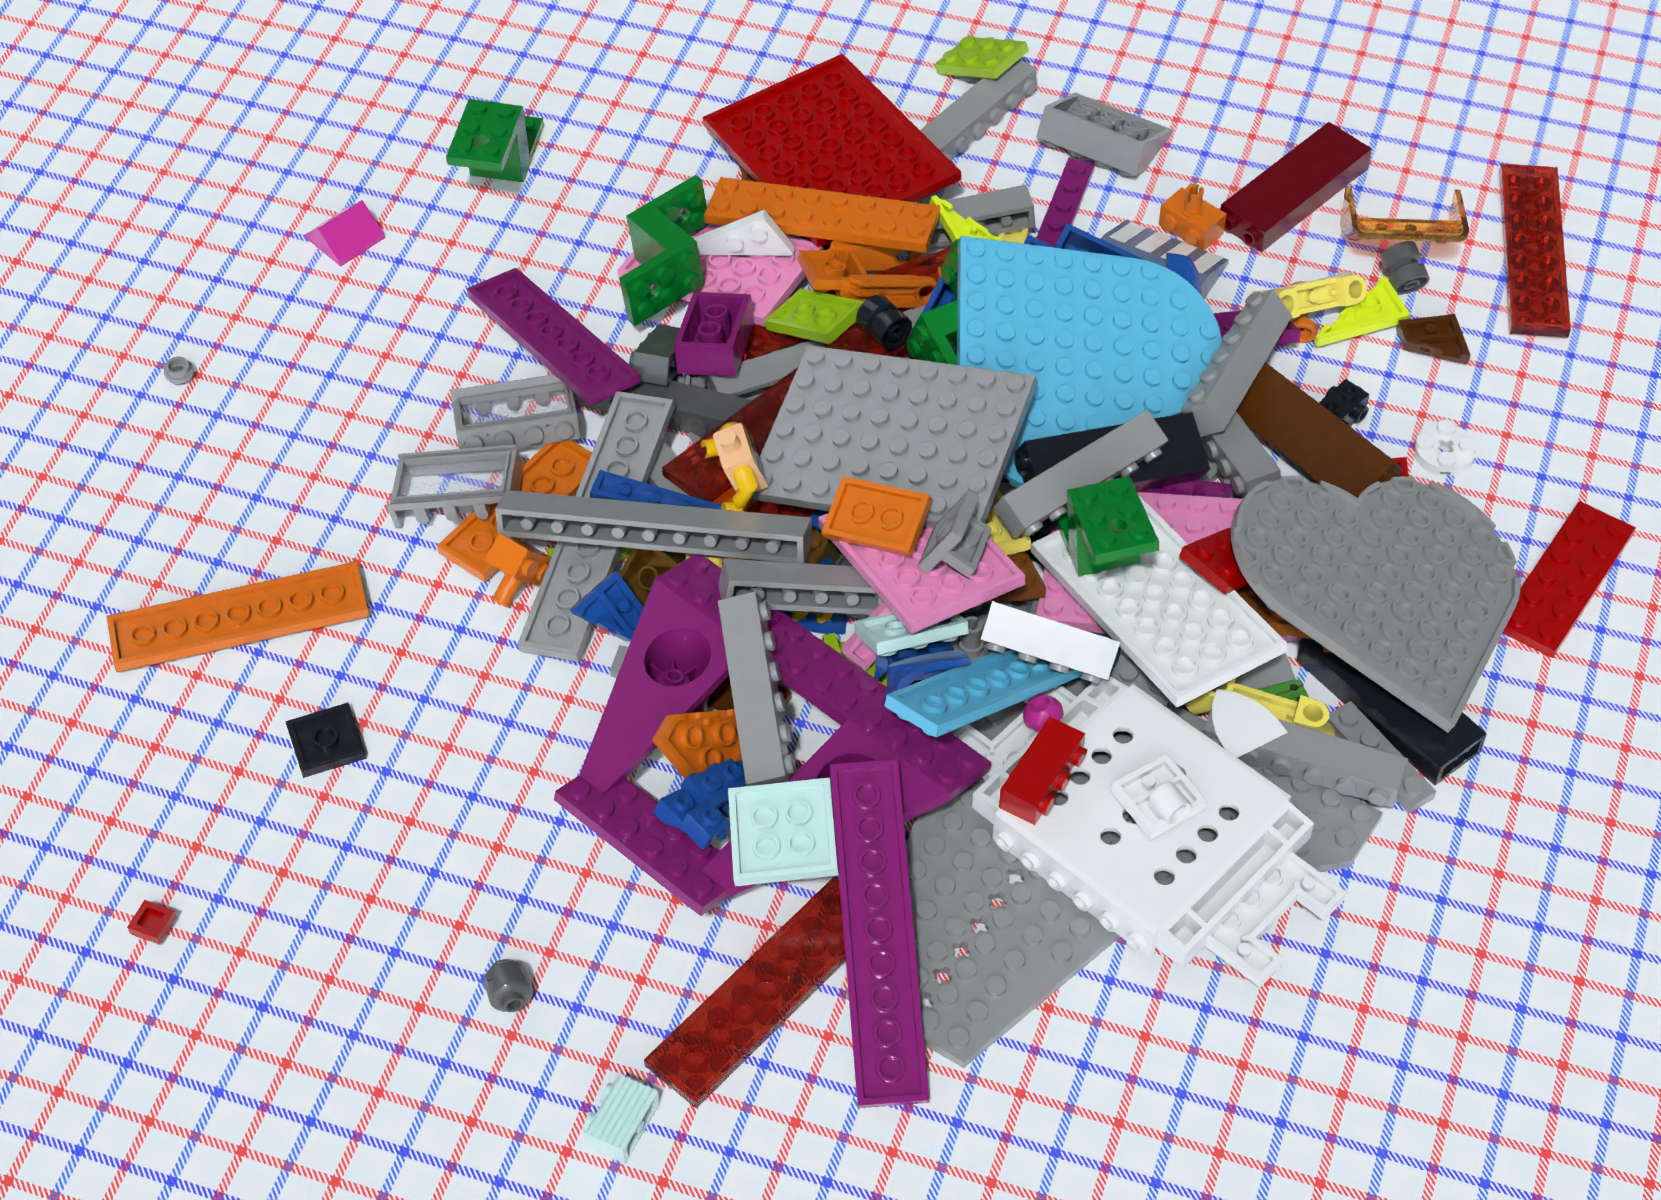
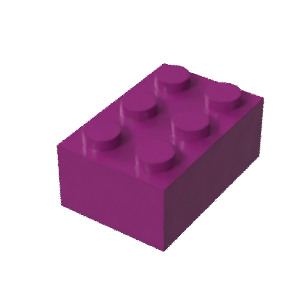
[674,292,754,377]

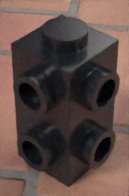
[1319,379,1370,427]

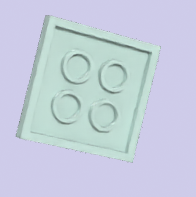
[728,777,839,886]

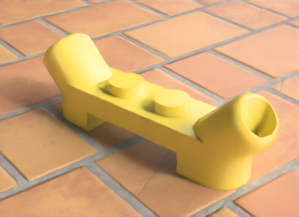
[1248,272,1367,318]
[1185,678,1335,736]

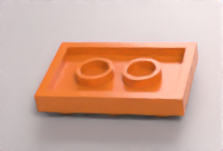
[821,476,933,557]

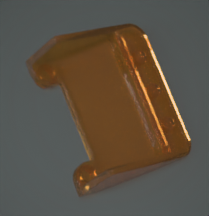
[1340,186,1469,243]

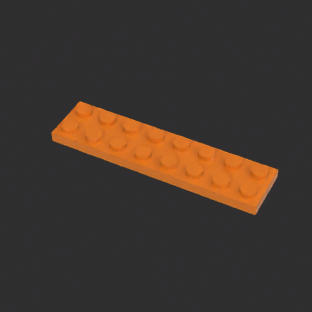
[704,177,940,253]
[106,561,369,672]

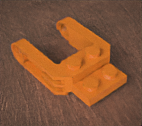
[797,241,938,308]

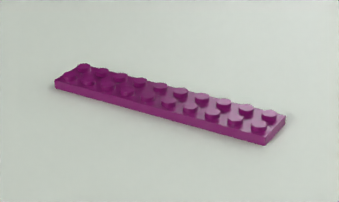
[830,759,929,1108]

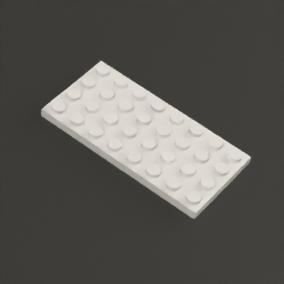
[1031,496,1287,707]

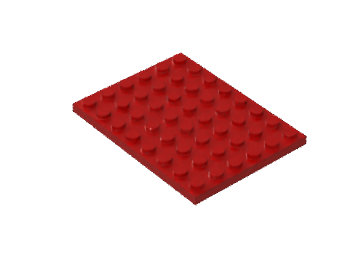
[702,53,962,248]

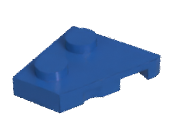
[570,571,644,642]

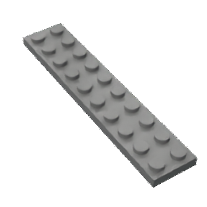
[517,391,675,662]

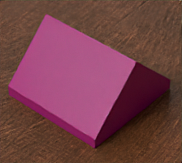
[305,200,385,267]

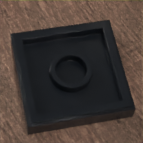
[285,702,367,778]

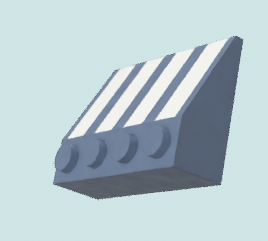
[1101,220,1229,299]

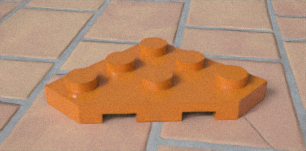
[652,709,742,779]

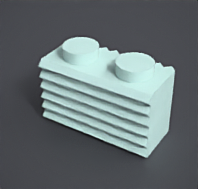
[583,1074,659,1164]

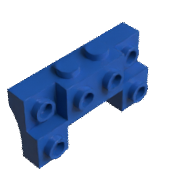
[653,758,747,850]

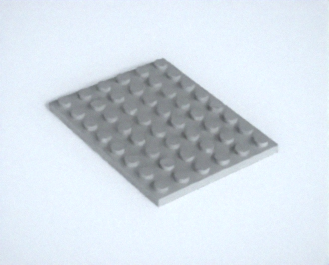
[750,345,1038,528]

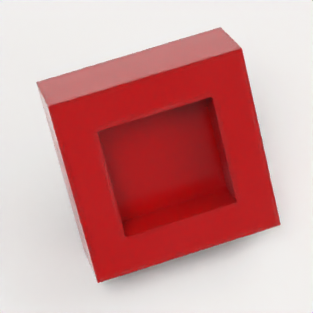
[127,900,177,945]

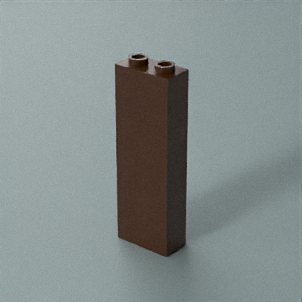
[1236,362,1402,498]

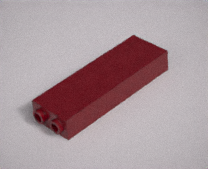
[1220,122,1372,253]

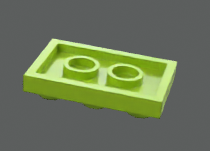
[934,36,1029,79]
[765,288,864,344]

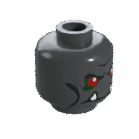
[483,959,533,1012]

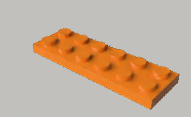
[437,440,592,582]

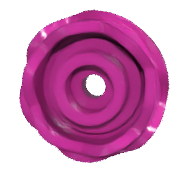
[1023,695,1064,732]

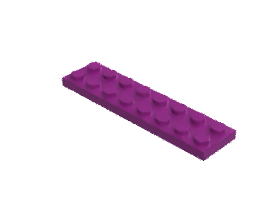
[466,268,640,406]

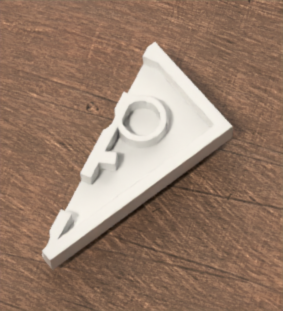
[694,209,795,256]

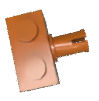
[1158,184,1227,250]
[484,533,551,608]

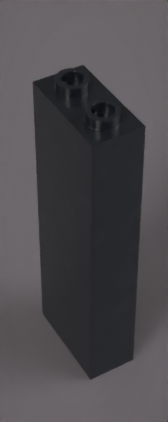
[1014,412,1211,491]
[1296,638,1487,786]

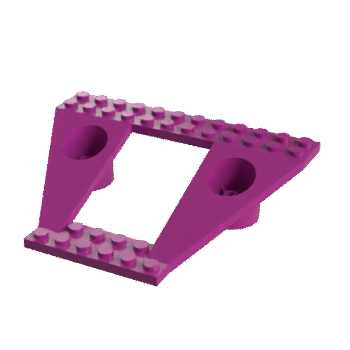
[554,554,992,916]

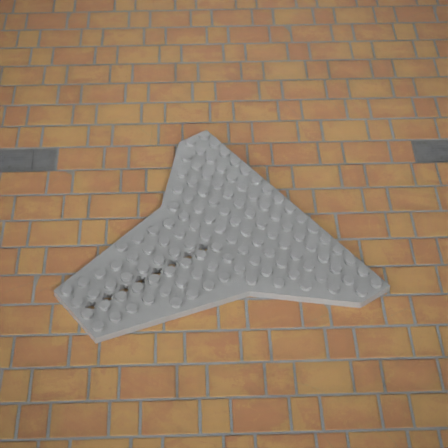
[846,620,1383,1068]

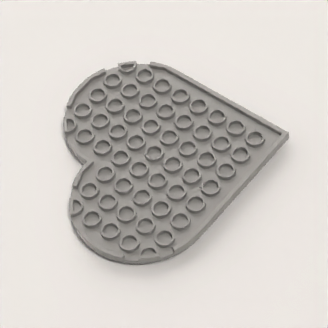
[1231,476,1521,733]

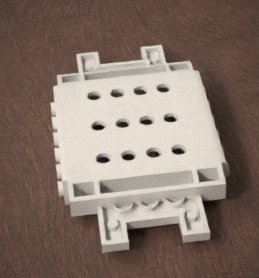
[953,676,1347,988]

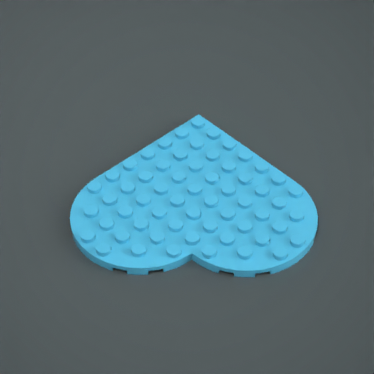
[957,236,1222,488]

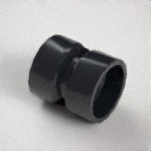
[856,294,912,350]

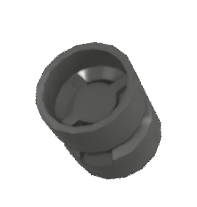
[1380,241,1430,295]

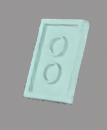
[854,613,969,656]

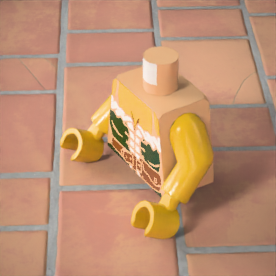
[701,422,769,511]

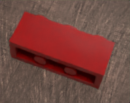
[999,716,1087,825]

